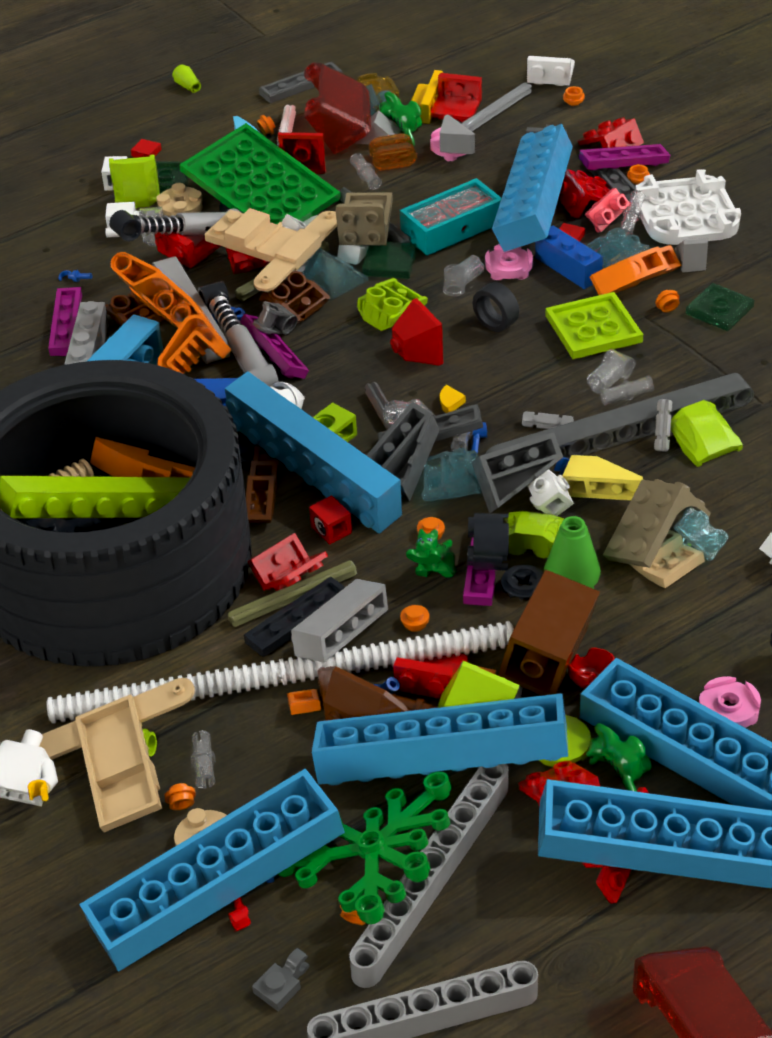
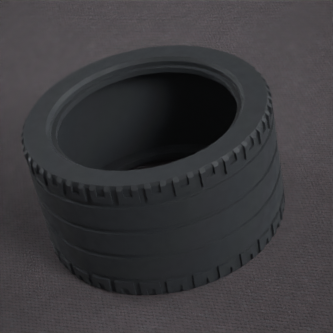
[0,360,252,666]

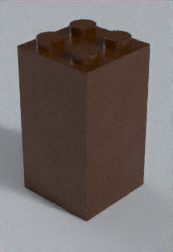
[498,570,600,696]

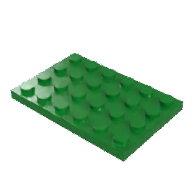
[180,123,341,224]

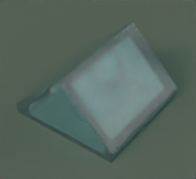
[303,248,368,301]

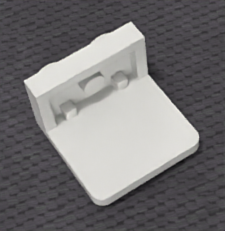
[527,56,575,86]

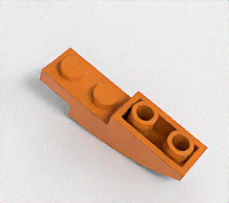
[590,245,682,295]
[90,437,195,477]

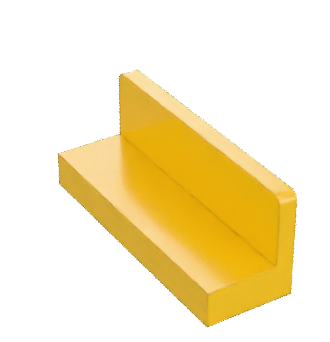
[411,70,443,124]

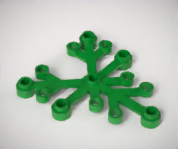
[278,771,451,925]

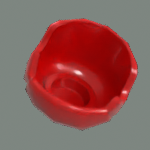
[568,648,615,689]

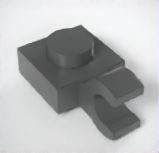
[252,948,310,1011]

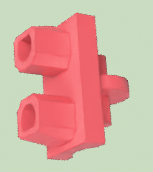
[585,188,630,233]

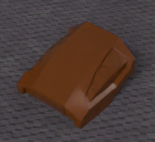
[259,271,330,324]
[105,291,165,326]

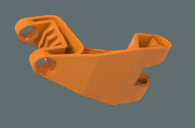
[110,252,231,374]

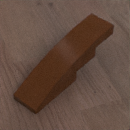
[246,446,281,523]

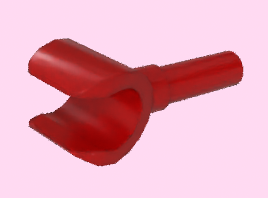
[228,897,251,931]

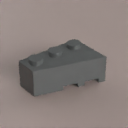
[366,402,440,501]
[471,432,563,513]

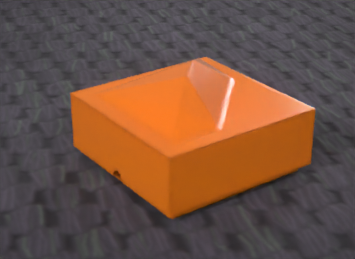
[287,689,321,715]

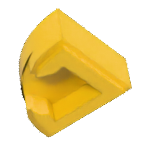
[440,385,466,413]

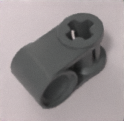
[253,301,298,335]

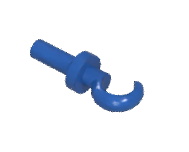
[58,270,93,282]

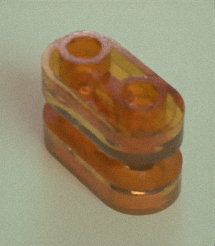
[368,133,417,170]

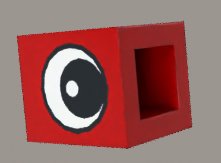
[309,495,352,545]

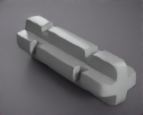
[654,399,672,452]
[522,411,574,429]

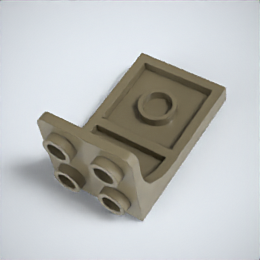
[335,192,393,245]
[603,479,711,568]

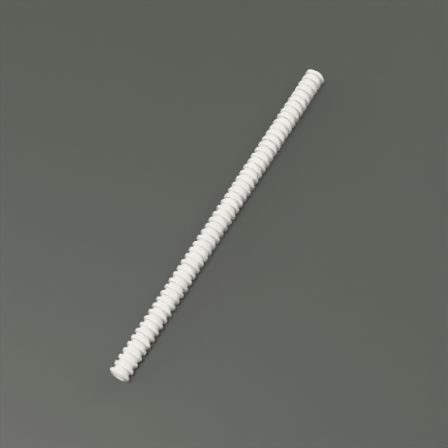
[46,621,514,724]

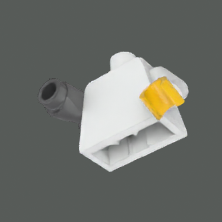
[0,729,58,807]

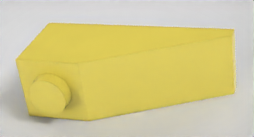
[562,455,643,500]

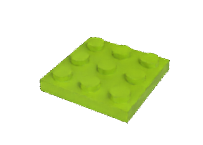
[545,292,643,359]

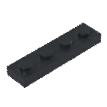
[244,576,345,658]

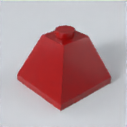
[278,132,326,174]
[390,298,443,365]

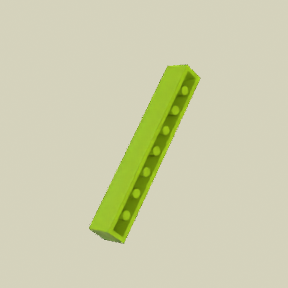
[0,476,191,518]

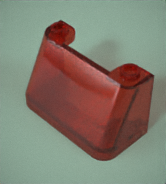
[304,62,371,154]
[633,946,772,1038]

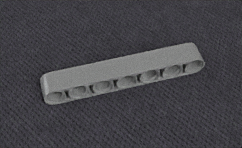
[152,256,230,364]
[307,961,538,1038]

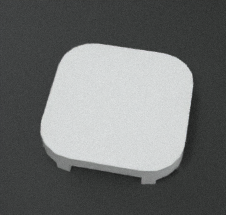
[634,170,741,245]

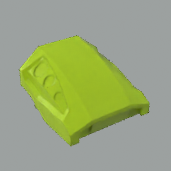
[109,155,160,208]
[357,278,428,331]
[670,400,743,467]
[506,511,564,558]

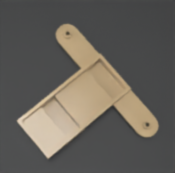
[205,208,337,291]
[39,678,195,832]

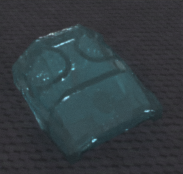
[586,228,650,268]
[421,448,482,501]

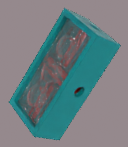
[400,178,502,255]

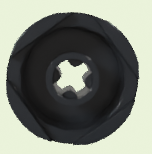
[467,513,509,571]

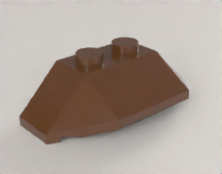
[317,666,409,721]

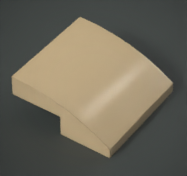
[630,530,705,588]

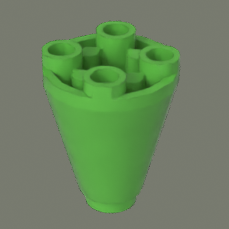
[544,516,601,589]

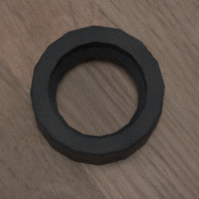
[472,282,520,332]

